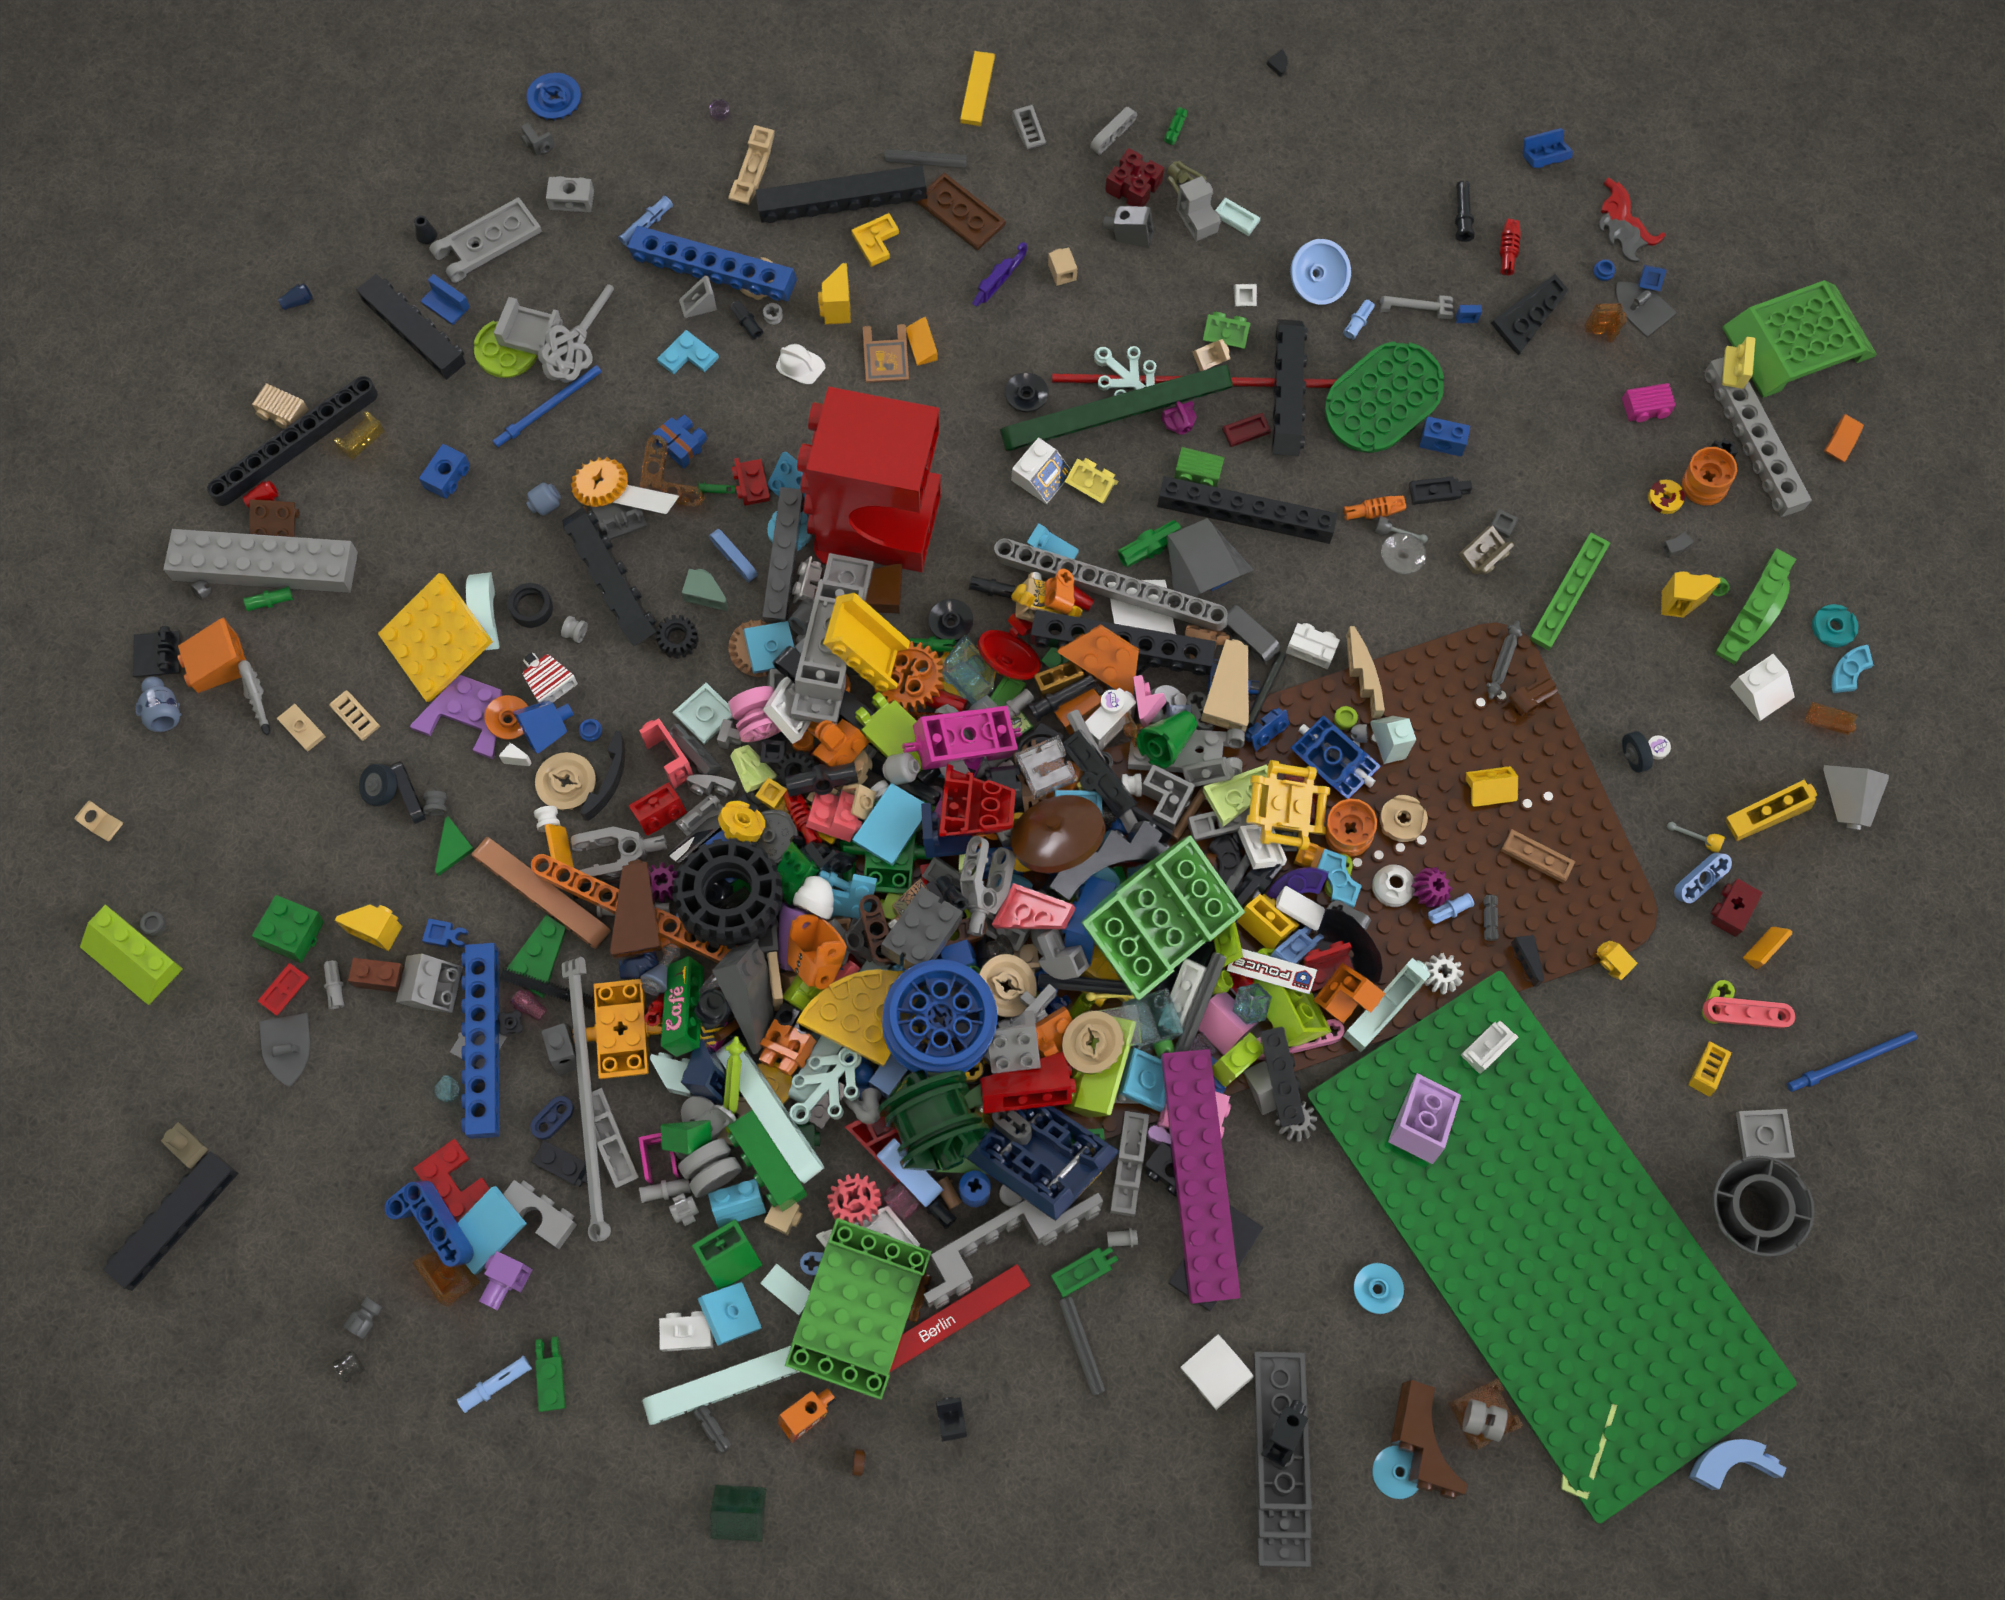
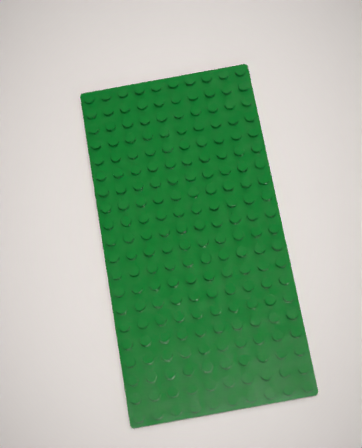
[1307,971,1797,1523]

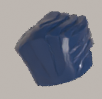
[619,951,659,980]

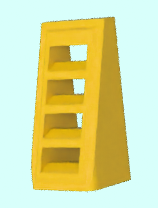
[1688,1041,1732,1097]

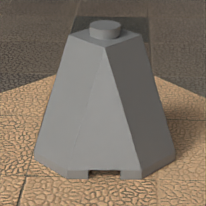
[1823,765,1889,830]

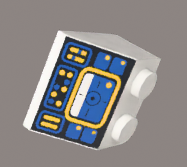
[1011,438,1071,504]

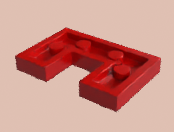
[413,1138,490,1223]

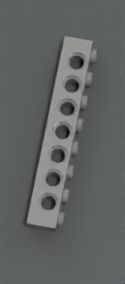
[1705,357,1812,517]

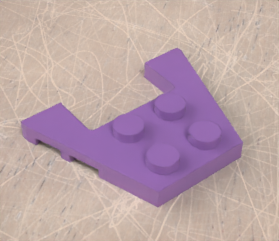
[410,675,502,759]

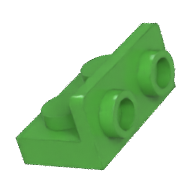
[1203,312,1250,349]

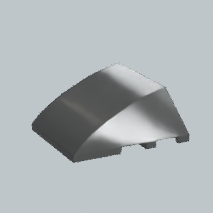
[1167,518,1254,605]

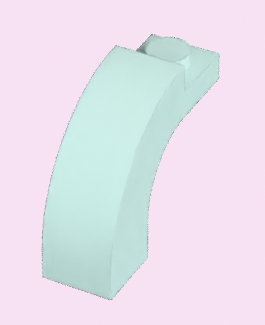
[466,572,500,651]

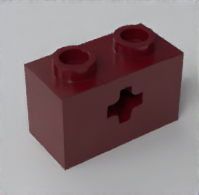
[1710,878,1763,937]

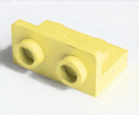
[1722,337,1755,389]
[1065,458,1119,504]

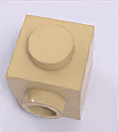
[1048,247,1077,286]
[764,1203,803,1236]

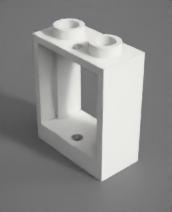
[1085,687,1137,751]

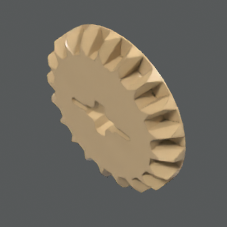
[535,752,596,811]
[979,954,1037,1018]
[1062,1011,1125,1074]

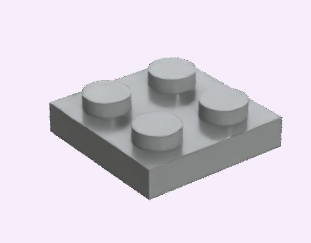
[1736,1109,1795,1159]

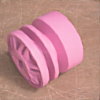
[728,686,781,742]

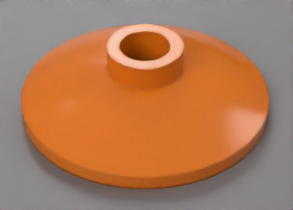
[484,695,528,740]

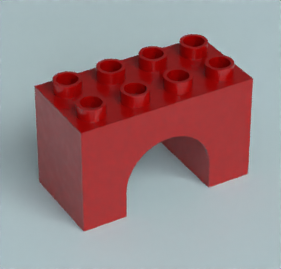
[797,386,941,572]

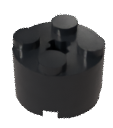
[985,765,1023,812]

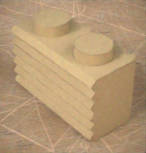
[252,383,308,429]

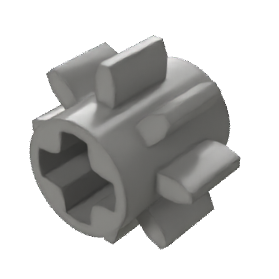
[669,1193,699,1226]

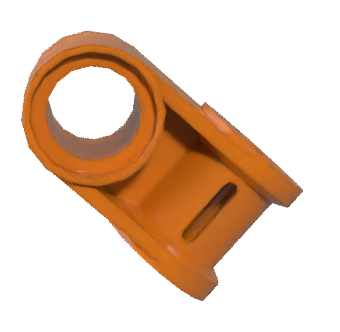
[1044,568,1075,615]

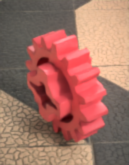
[827,1173,882,1226]

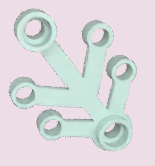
[1094,346,1156,396]
[790,1047,862,1125]

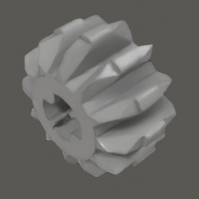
[1275,1101,1317,1142]

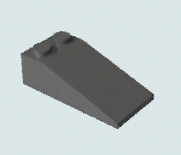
[712,941,775,1054]

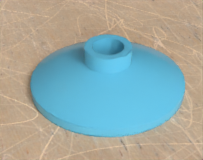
[1354,1263,1404,1314]
[1372,1446,1418,1499]

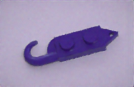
[972,242,1028,307]

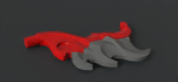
[1598,177,1666,262]

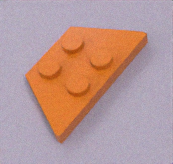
[1057,624,1139,695]

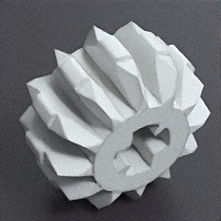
[1425,953,1464,994]

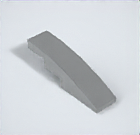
[579,1088,639,1188]
[1110,1111,1149,1217]

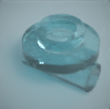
[435,1075,460,1102]

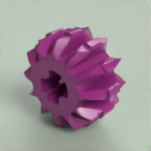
[650,862,678,903]
[1411,867,1453,908]

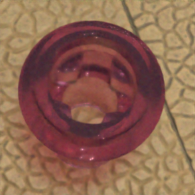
[510,988,547,1021]

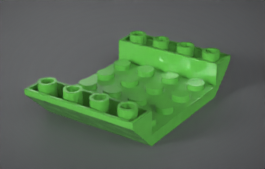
[1722,280,1877,398]
[785,1218,932,1400]

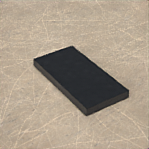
[1169,1205,1264,1311]

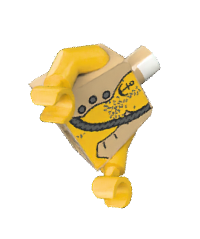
[1011,572,1083,622]

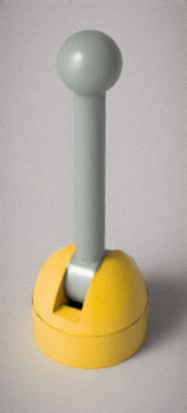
[1667,822,1725,853]

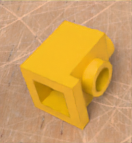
[1596,941,1638,980]

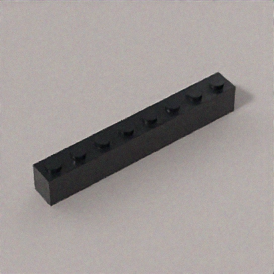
[756,165,927,223]

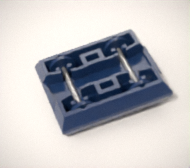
[966,1106,1119,1221]

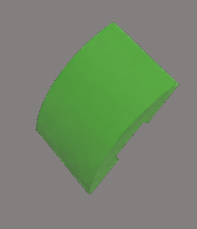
[1081,835,1245,1001]

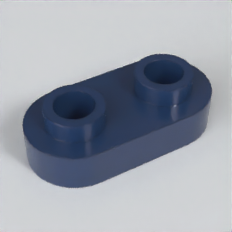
[530,1096,574,1140]

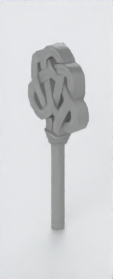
[538,284,614,383]

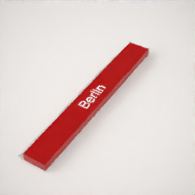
[889,1264,1030,1373]

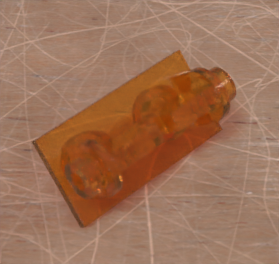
[1804,702,1857,735]

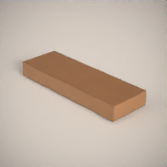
[1501,829,1576,883]

